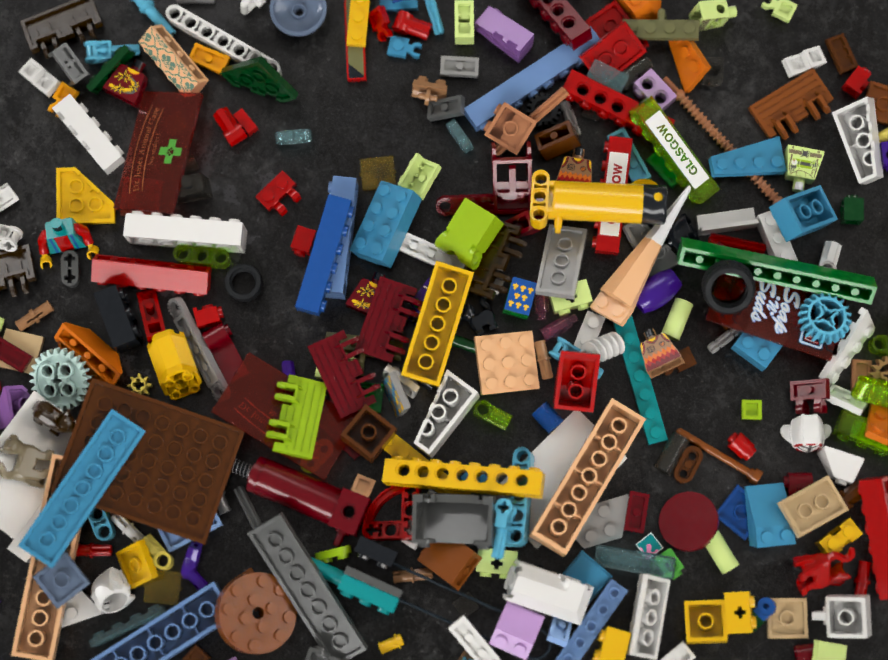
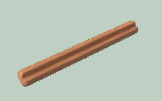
[496,87,569,156]

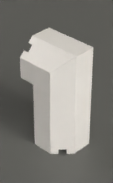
[502,559,594,626]

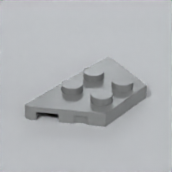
[575,494,629,549]

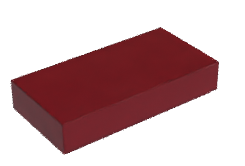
[0,337,33,373]

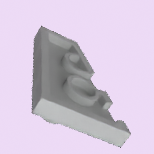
[622,223,679,278]

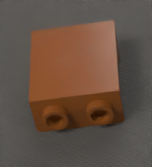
[417,543,482,591]

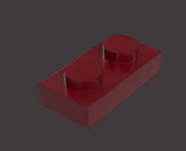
[624,491,650,534]

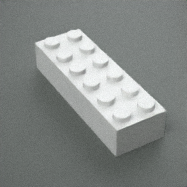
[123,211,247,254]

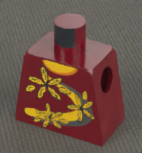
[103,59,148,108]
[346,272,386,315]

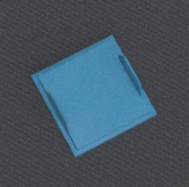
[562,550,612,605]

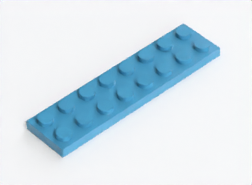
[18,409,146,569]

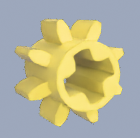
[127,373,153,395]

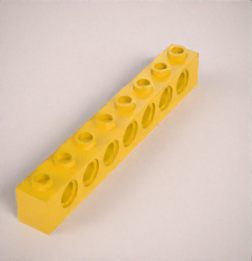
[382,456,545,499]

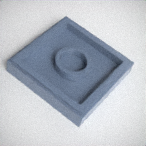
[33,551,91,609]

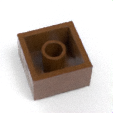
[341,404,397,464]

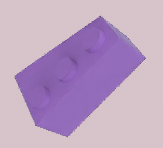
[475,6,534,63]

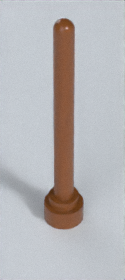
[676,428,763,485]

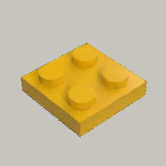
[115,539,158,590]

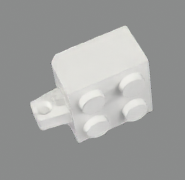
[812,594,872,639]

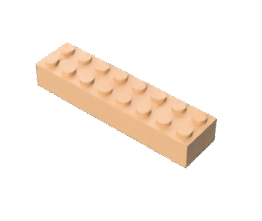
[529,398,646,557]

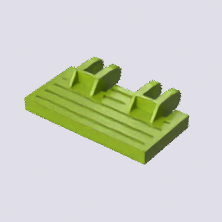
[266,374,326,460]

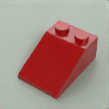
[553,350,601,412]

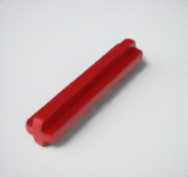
[708,233,766,254]

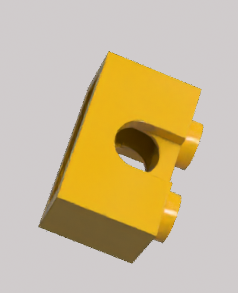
[815,518,863,554]

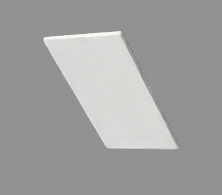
[0,391,76,539]
[489,411,627,549]

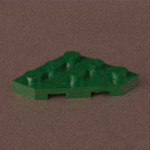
[220,56,299,103]

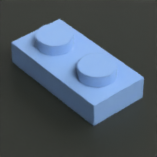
[546,616,572,647]

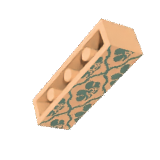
[139,24,209,98]

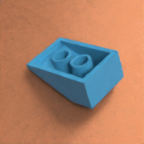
[744,482,796,548]

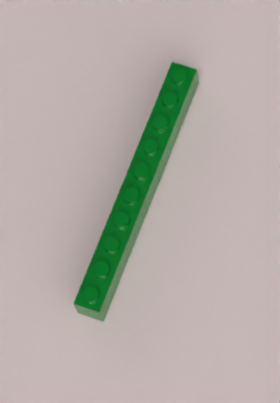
[677,237,877,305]

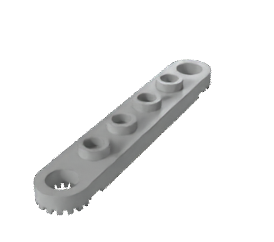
[167,297,231,402]

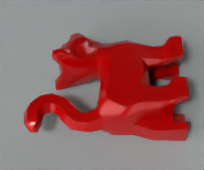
[793,547,856,596]

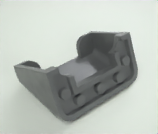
[412,493,498,550]

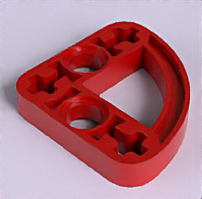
[362,486,421,541]

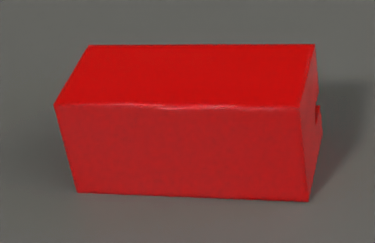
[233,108,258,137]

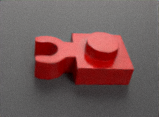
[369,5,393,42]

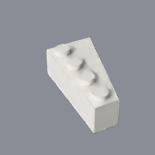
[414,369,480,459]

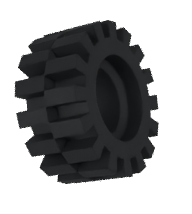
[526,92,561,130]

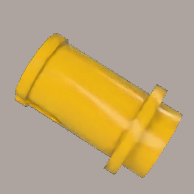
[378,633,405,655]

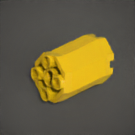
[147,329,202,400]

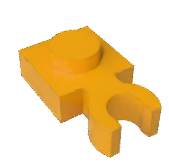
[48,81,80,117]

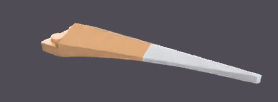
[590,185,691,327]

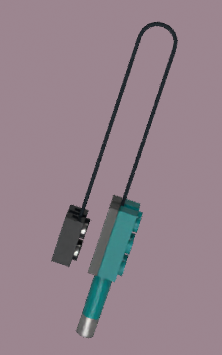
[311,536,552,660]

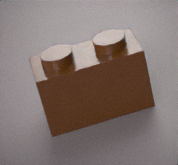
[534,120,582,161]

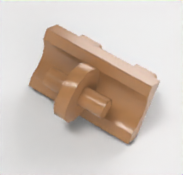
[412,76,448,106]

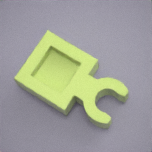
[761,0,798,23]

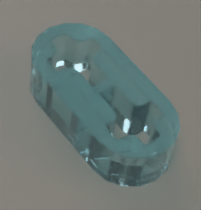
[445,119,473,154]
[275,129,312,145]

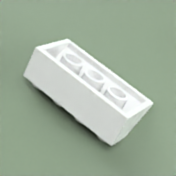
[626,573,671,660]

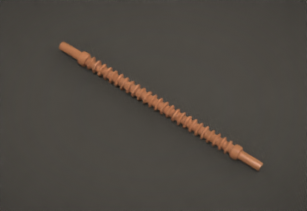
[662,76,783,204]

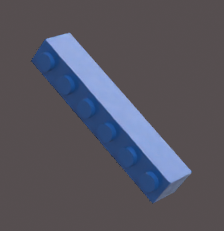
[295,194,355,316]

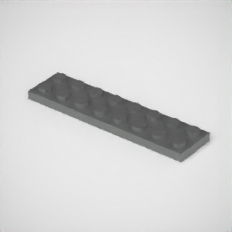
[247,512,368,660]

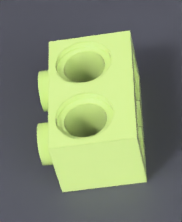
[455,0,474,45]

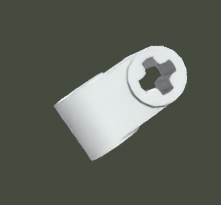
[0,224,23,252]

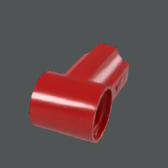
[392,10,432,41]
[213,107,248,147]

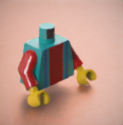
[38,217,99,269]

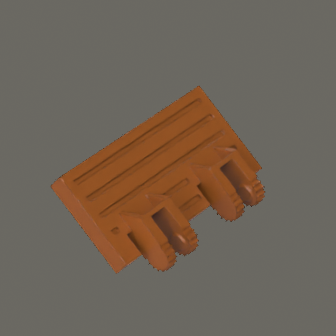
[748,68,834,140]

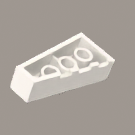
[52,94,125,175]
[832,97,884,185]

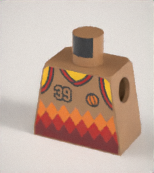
[556,148,592,182]
[640,328,685,379]

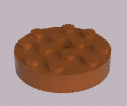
[215,572,297,654]

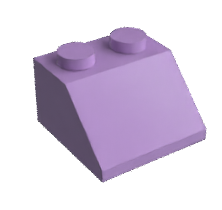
[489,601,545,660]

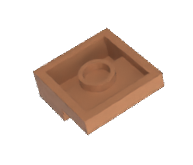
[483,102,538,155]

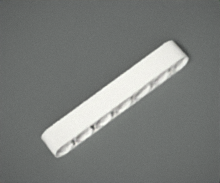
[166,4,282,76]

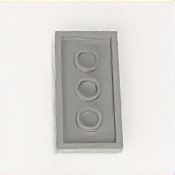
[535,224,588,300]

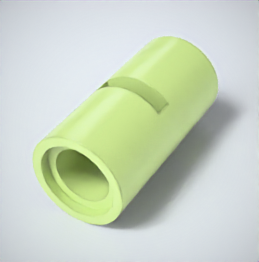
[661,298,693,341]
[706,530,739,574]

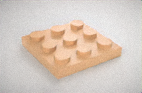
[474,330,540,395]

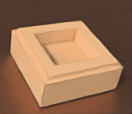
[351,473,376,498]

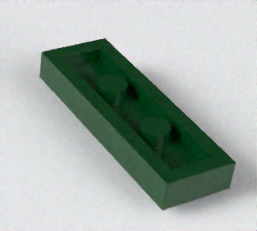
[86,45,136,95]

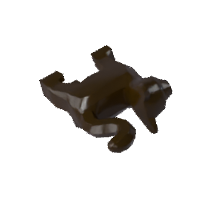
[32,401,75,437]

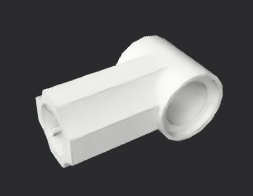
[818,241,842,269]

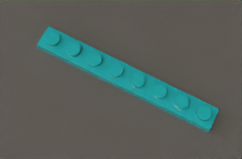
[613,315,668,445]

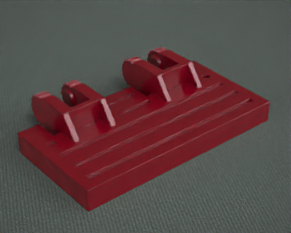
[354,276,423,363]
[307,330,381,419]

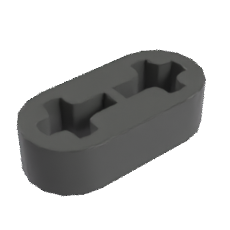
[61,250,80,288]

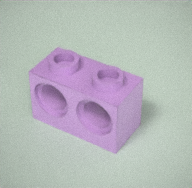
[632,68,677,113]

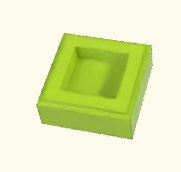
[741,400,762,420]

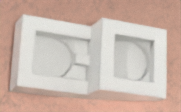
[781,46,827,78]
[18,58,61,98]

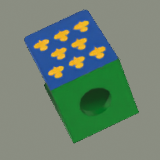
[502,277,537,320]

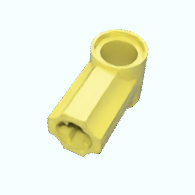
[141,533,174,571]

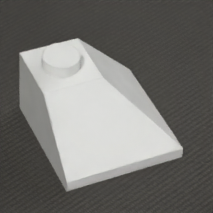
[817,446,864,486]

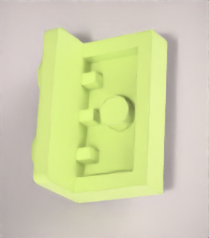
[398,153,441,200]

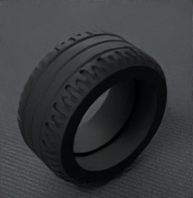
[701,260,756,314]

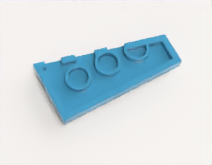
[708,136,787,177]

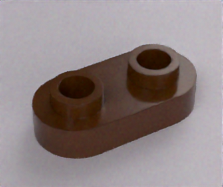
[673,446,703,484]

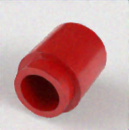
[727,432,757,461]

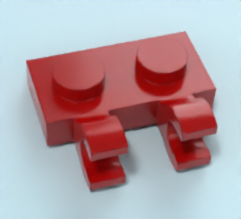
[255,170,302,217]

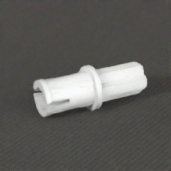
[111,514,145,543]

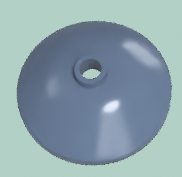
[270,0,327,37]

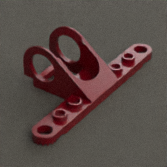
[436,141,544,216]

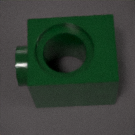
[840,195,864,225]

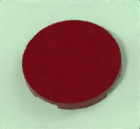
[659,492,719,552]

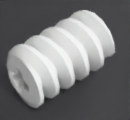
[581,332,625,362]

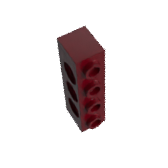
[529,0,592,51]

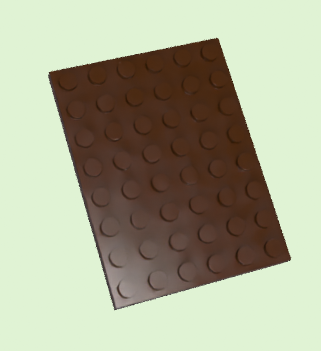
[50,378,245,545]

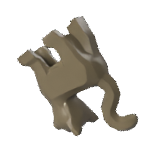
[0,435,55,488]

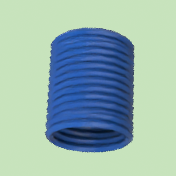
[532,402,564,434]

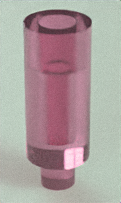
[534,281,549,320]
[539,314,578,341]

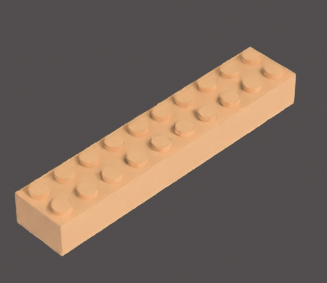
[11,454,82,660]

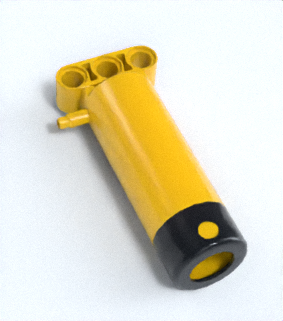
[530,170,667,234]

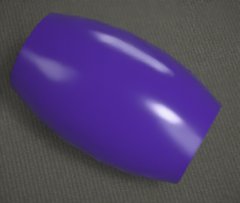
[637,269,682,314]

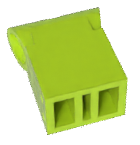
[434,198,504,270]

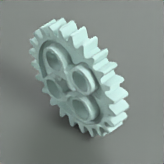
[29,347,92,411]

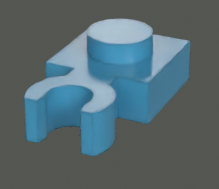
[387,36,422,59]

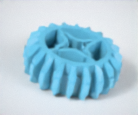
[797,293,852,345]

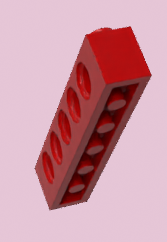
[563,69,675,145]

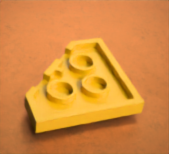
[56,167,116,225]

